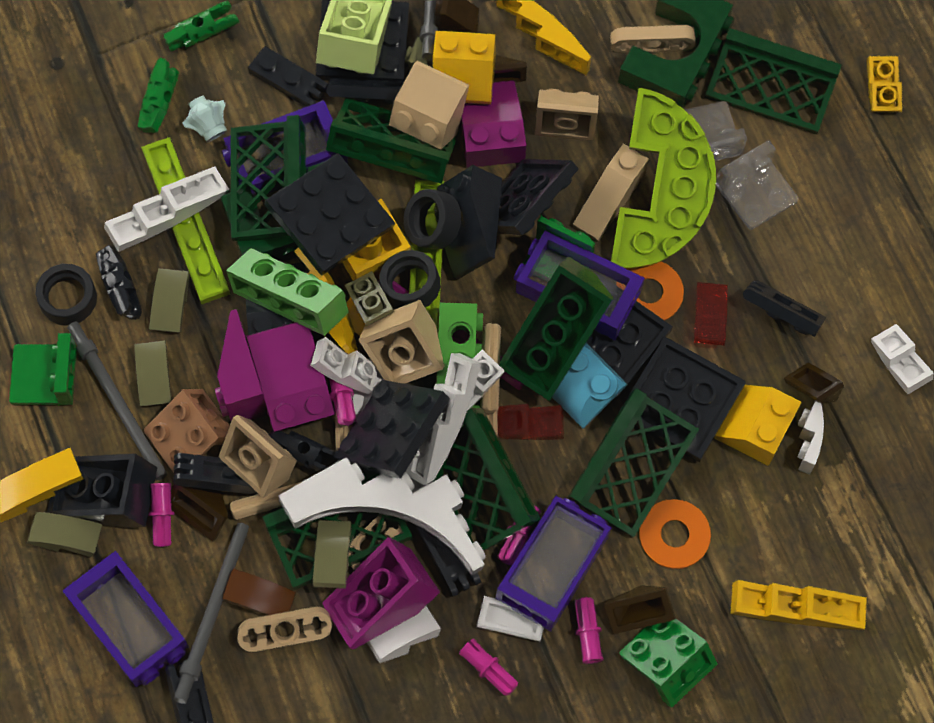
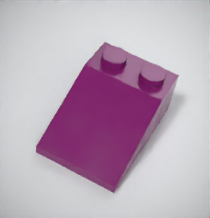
[460,81,526,168]
[214,309,268,421]
[247,322,335,432]
[322,537,440,650]

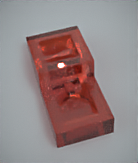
[694,282,728,346]
[497,404,564,440]

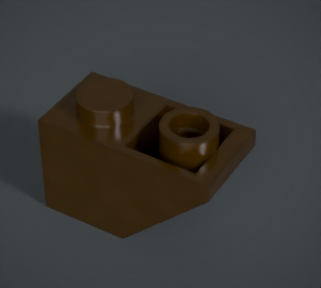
[435,0,479,33]

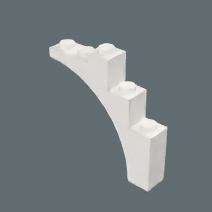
[278,457,486,576]

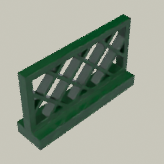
[705,28,842,134]
[326,98,459,184]
[231,115,307,242]
[567,388,699,537]
[433,408,541,551]
[263,471,412,590]

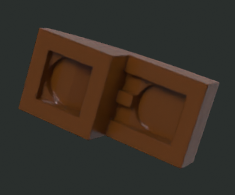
[222,568,296,624]

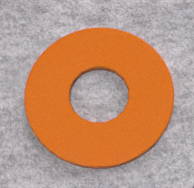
[616,261,684,321]
[639,499,711,569]

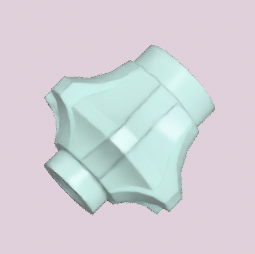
[182,96,227,142]

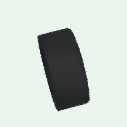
[404,189,461,249]
[379,250,441,309]
[35,264,97,325]

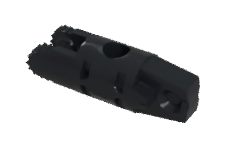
[96,245,142,320]
[269,429,338,473]

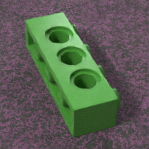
[226,248,349,336]
[437,302,483,432]

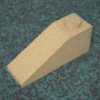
[572,143,649,242]

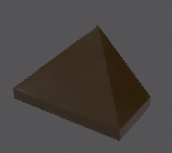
[493,55,527,83]
[784,362,844,403]
[171,484,228,541]
[604,585,676,634]

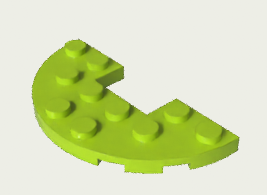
[611,88,716,269]

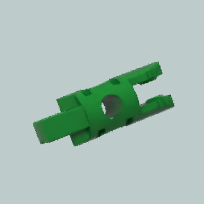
[163,0,239,51]
[138,57,179,133]

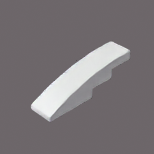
[104,166,229,252]
[406,353,481,486]

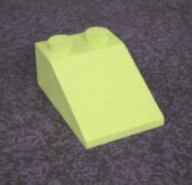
[316,0,393,75]

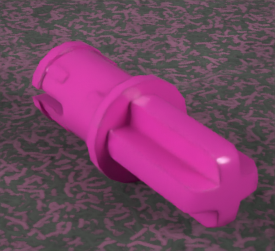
[329,378,356,426]
[149,483,174,547]
[498,506,541,566]
[575,597,603,664]
[459,639,518,696]

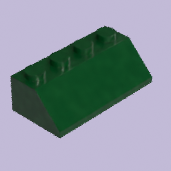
[498,257,614,401]

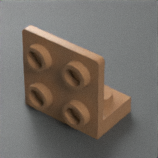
[144,389,230,473]

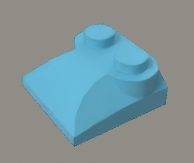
[552,343,628,429]

